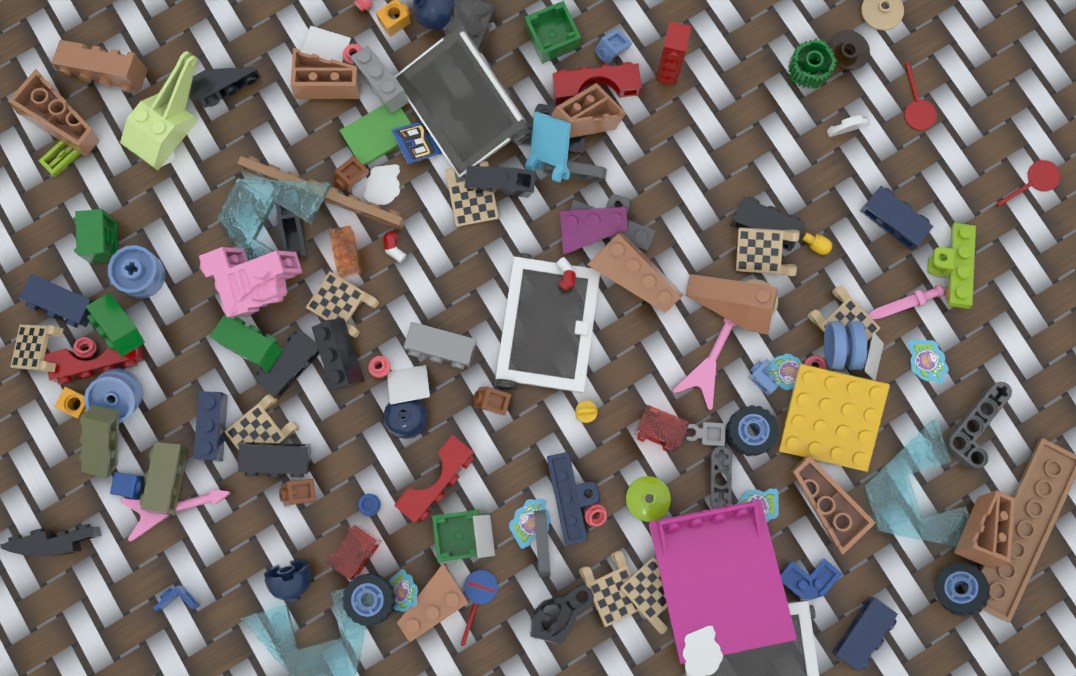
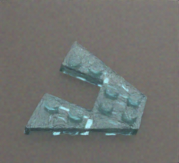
[218,179,332,261]
[863,419,969,547]
[241,588,373,676]

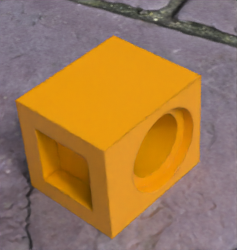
[375,0,411,37]
[54,387,87,419]

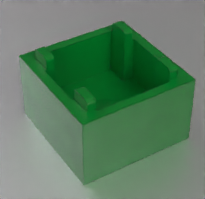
[524,0,581,64]
[73,209,118,265]
[432,510,479,562]

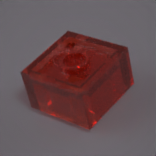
[634,405,690,453]
[327,525,382,580]

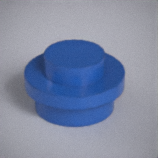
[358,493,381,516]

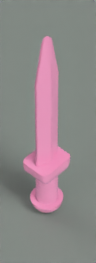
[868,285,944,319]

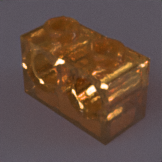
[329,226,362,278]

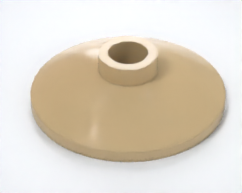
[861,0,904,31]

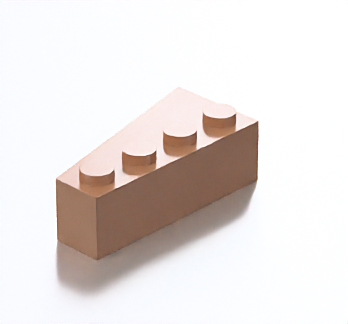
[51,40,148,93]
[8,69,99,157]
[587,232,683,313]
[791,455,876,555]

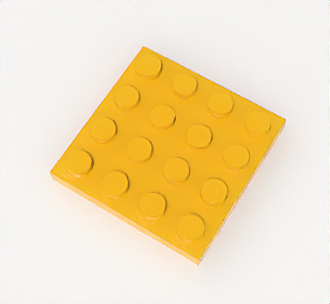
[778,363,890,472]

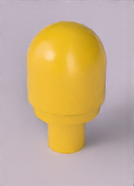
[802,232,832,255]

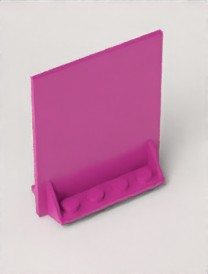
[649,500,797,664]

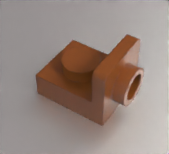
[334,156,369,195]
[473,386,511,416]
[279,479,316,507]

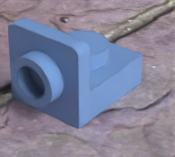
[594,29,632,65]
[748,359,777,396]

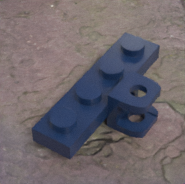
[547,452,601,546]

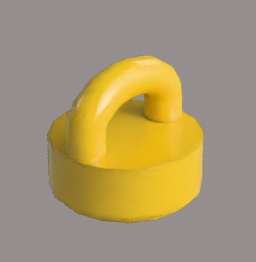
[575,400,598,423]

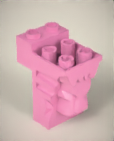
[199,247,303,317]

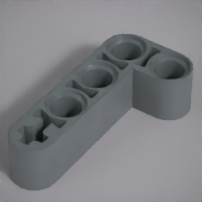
[943,382,1012,469]

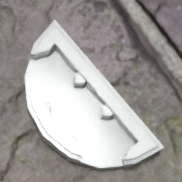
[827,115,870,138]

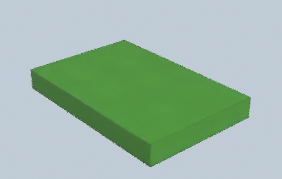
[340,105,411,166]

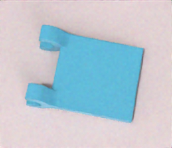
[525,112,571,182]

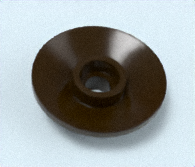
[828,30,870,71]

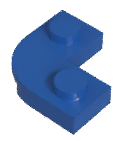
[780,558,842,599]

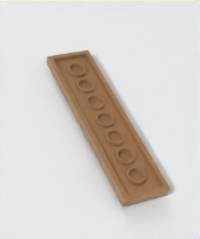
[979,438,1076,623]

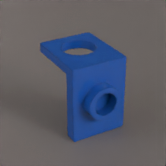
[110,472,145,499]
[153,586,200,611]

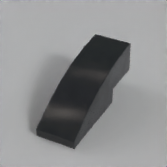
[273,190,307,257]

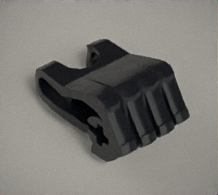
[530,584,594,644]

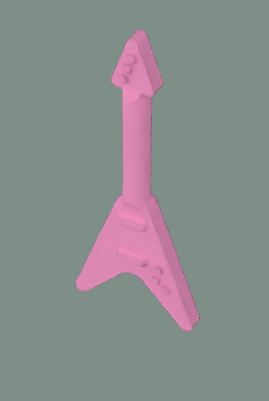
[673,318,737,410]
[120,490,231,541]

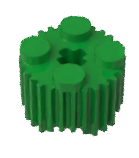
[788,38,837,89]

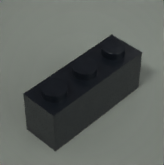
[730,197,805,251]
[311,318,364,391]
[255,329,320,399]
[238,442,311,478]

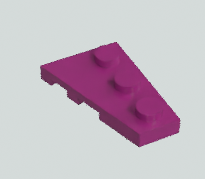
[560,206,628,255]

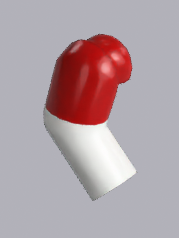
[383,231,407,263]
[556,257,576,290]

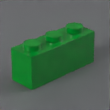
[86,293,145,357]
[209,315,283,372]

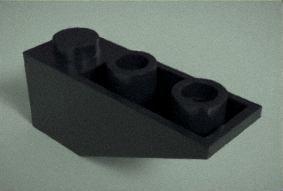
[191,67,261,108]
[464,166,536,198]

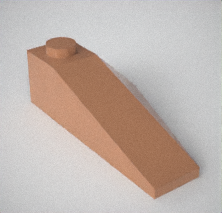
[686,274,778,335]

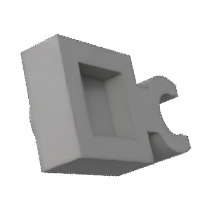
[686,422,726,446]

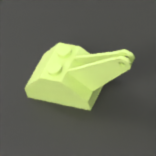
[120,51,198,171]

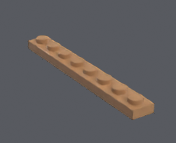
[237,156,404,231]

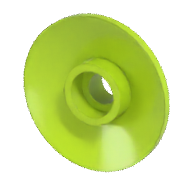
[626,476,671,522]

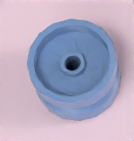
[108,245,165,299]
[824,321,867,370]
[84,368,143,423]

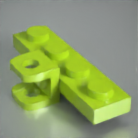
[927,223,976,309]

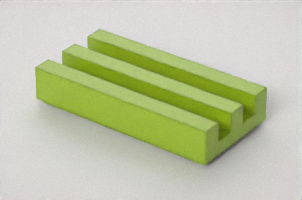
[39,141,80,177]

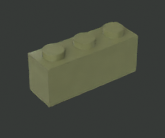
[79,404,119,478]
[140,442,188,516]

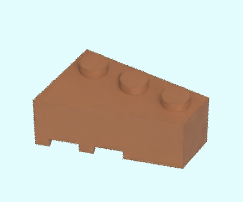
[290,48,360,99]
[551,83,626,138]
[954,490,1015,568]
[397,564,470,643]

